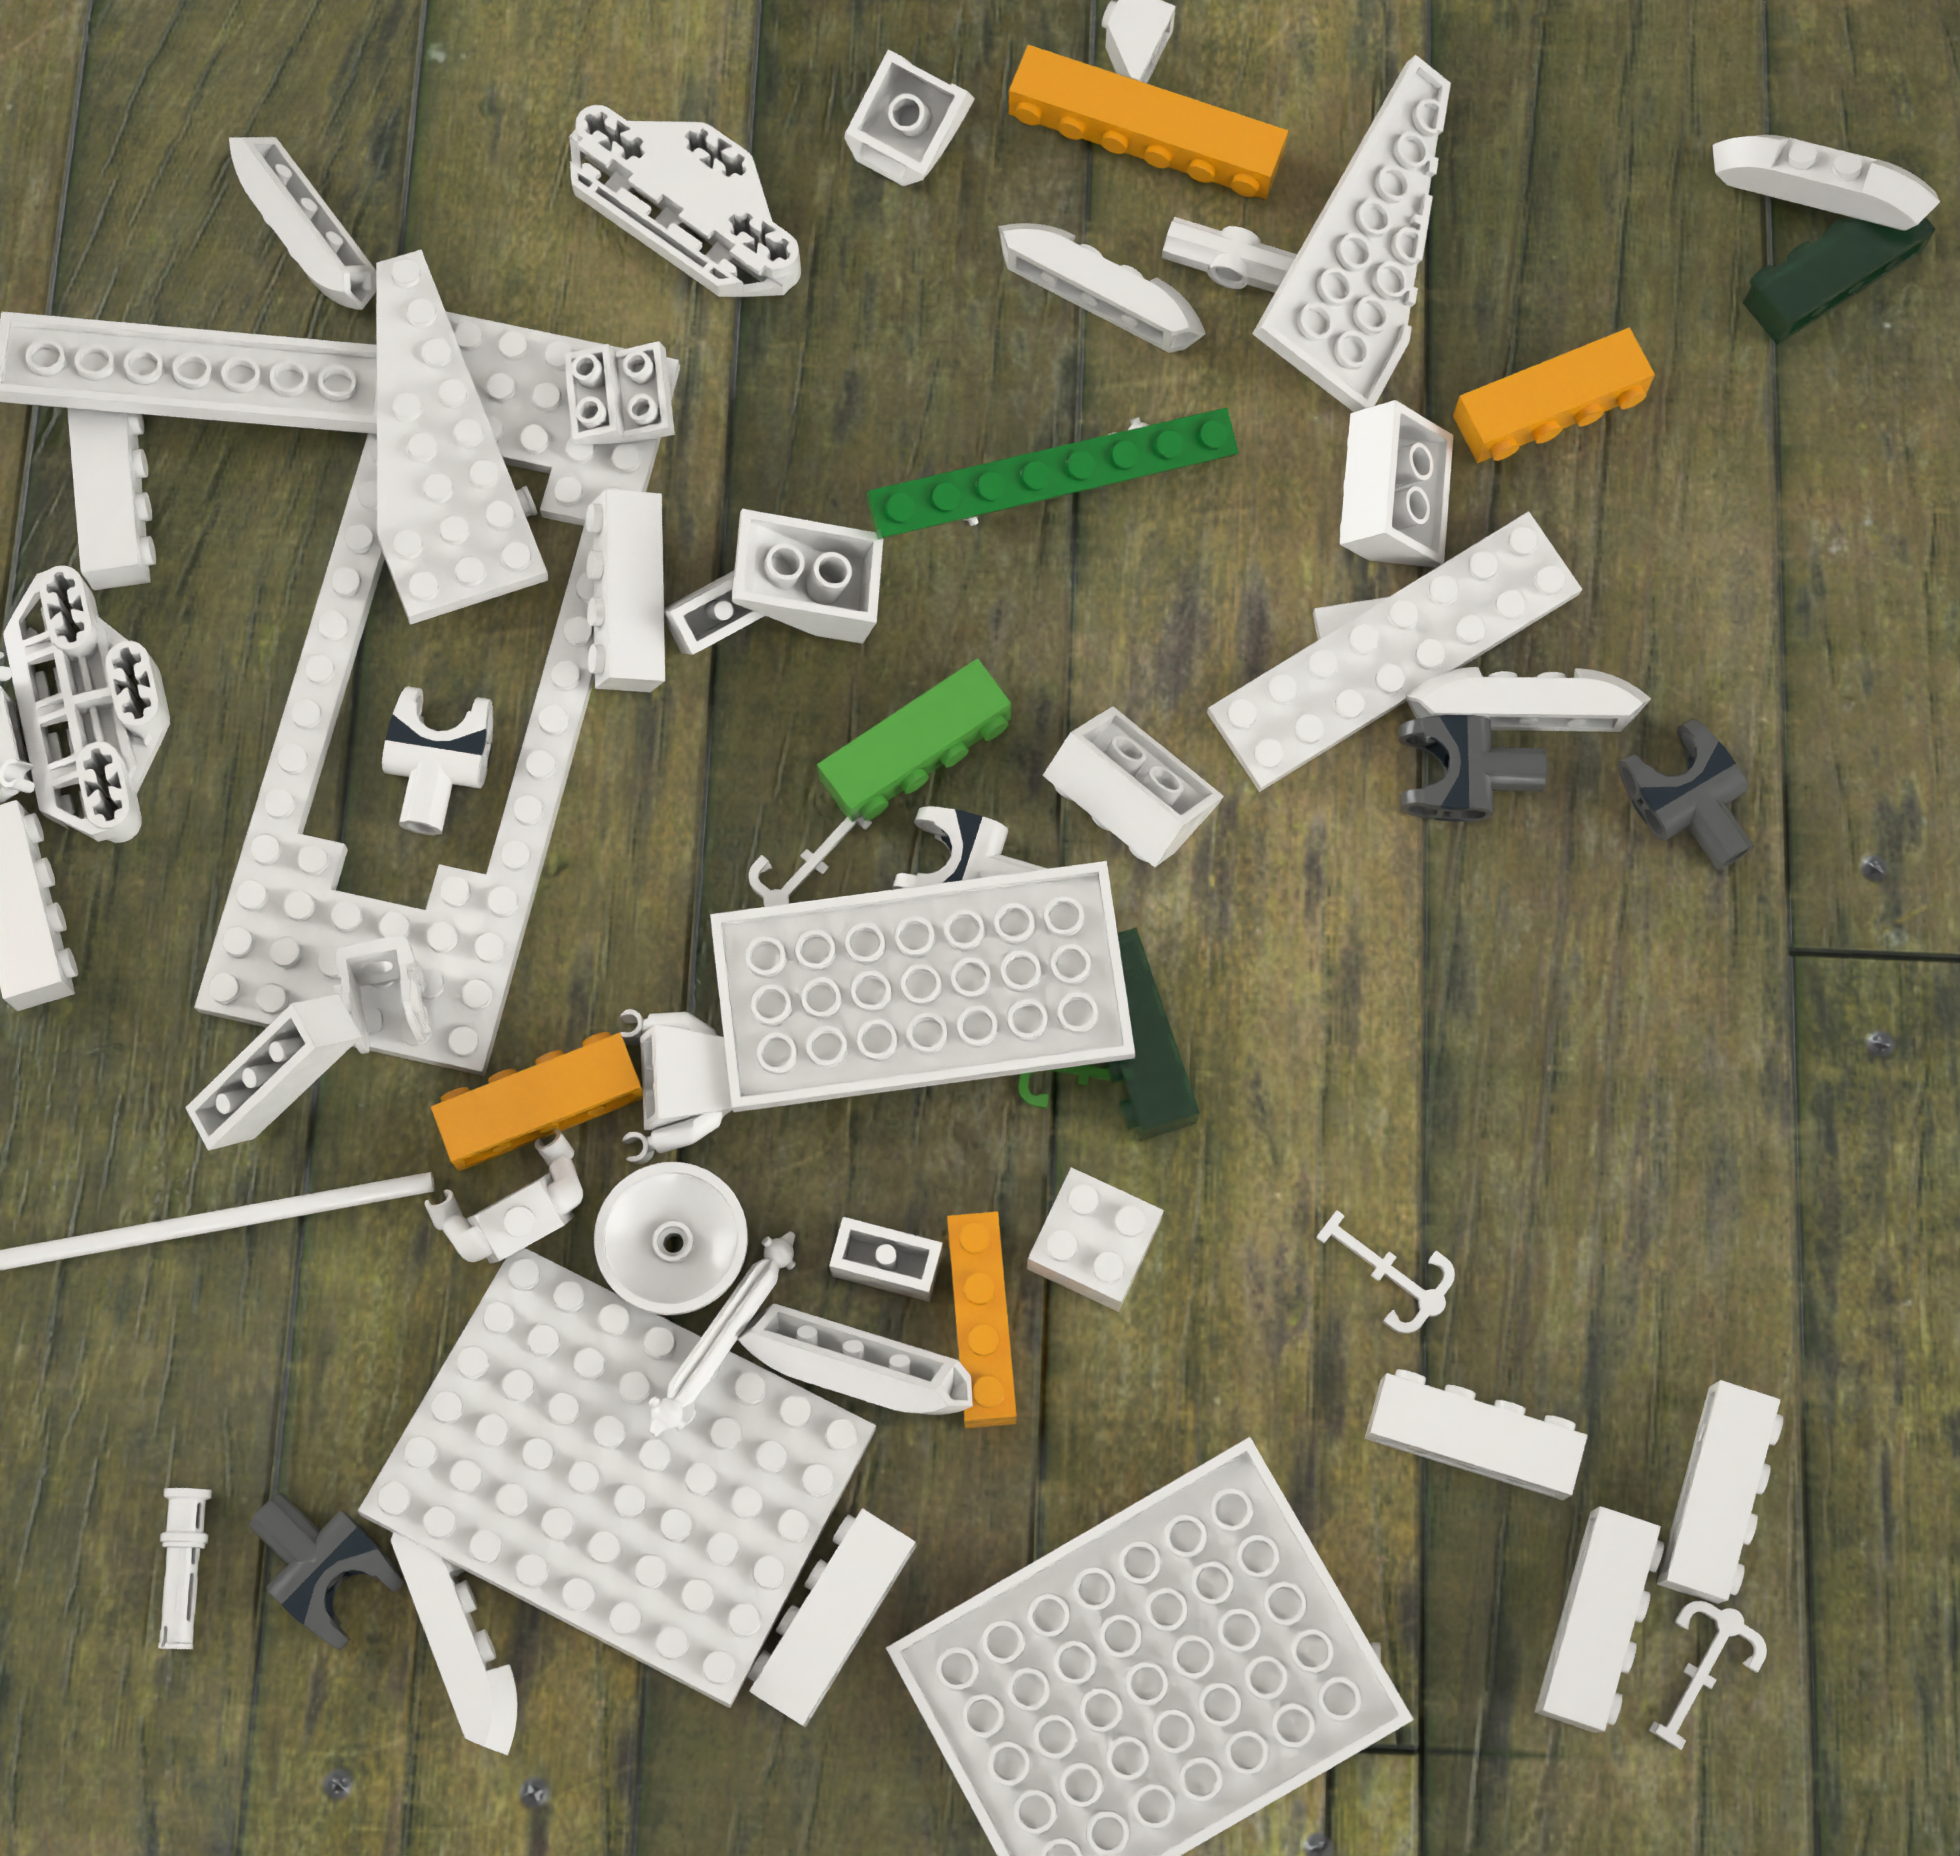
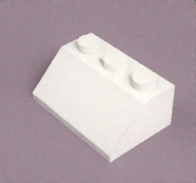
[1340,400,1453,568]
[1043,706,1224,867]

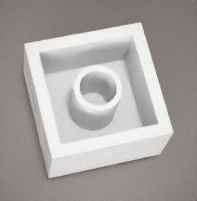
[1027,1167,1164,1312]

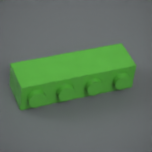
[817,658,1011,822]

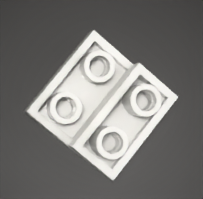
[564,341,675,444]

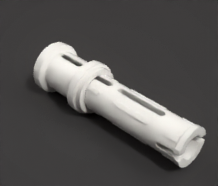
[158,1488,212,1649]

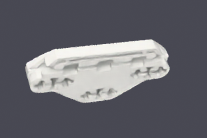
[569,105,801,297]
[3,565,170,843]

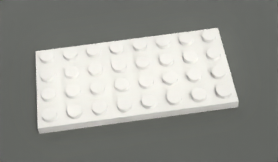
[710,861,1135,1112]

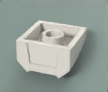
[844,49,975,186]

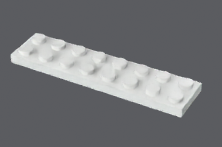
[0,311,377,434]
[1207,511,1582,792]

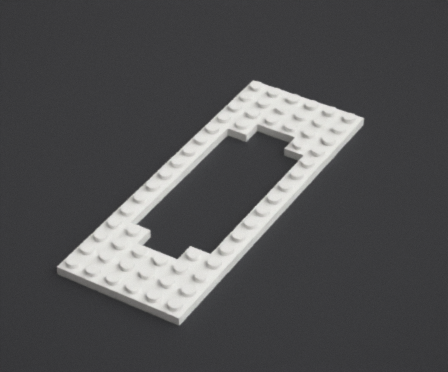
[194,312,680,1076]

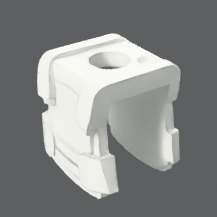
[333,936,430,1054]

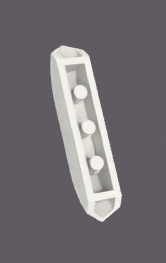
[1712,135,1940,231]
[229,137,376,310]
[998,223,1206,353]
[1405,667,1651,732]
[738,1303,973,1415]
[390,1533,517,1755]

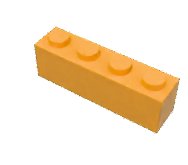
[1453,327,1655,463]
[430,1032,643,1172]
[947,1211,1017,1428]

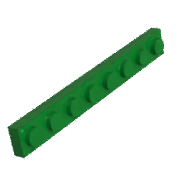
[866,407,1239,540]

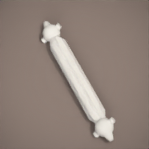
[649,1231,796,1437]

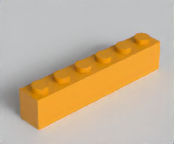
[1008,45,1288,200]

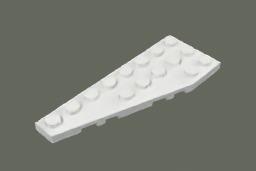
[1252,55,1451,412]
[376,250,548,625]

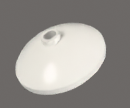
[594,1162,748,1315]

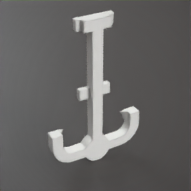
[749,810,872,907]
[1316,1210,1455,1334]
[1648,1601,1767,1750]

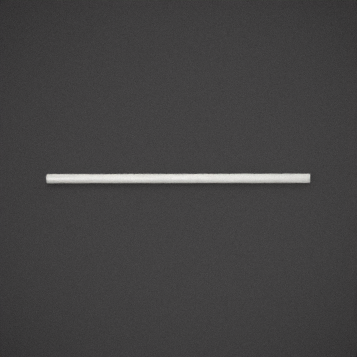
[0,1172,435,1270]

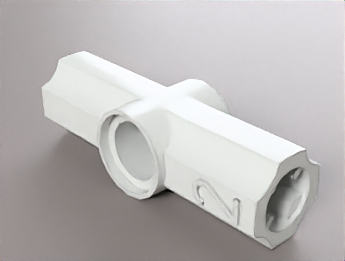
[1162,217,1297,293]

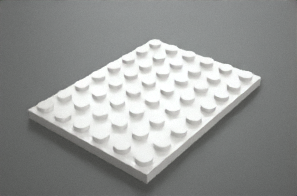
[358,1248,876,1708]
[886,1437,1414,1856]

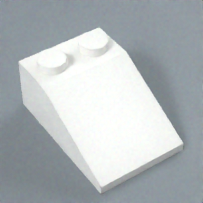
[732,509,883,644]

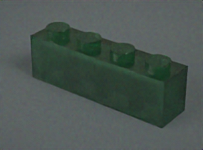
[1743,217,1936,345]
[1104,927,1200,1141]

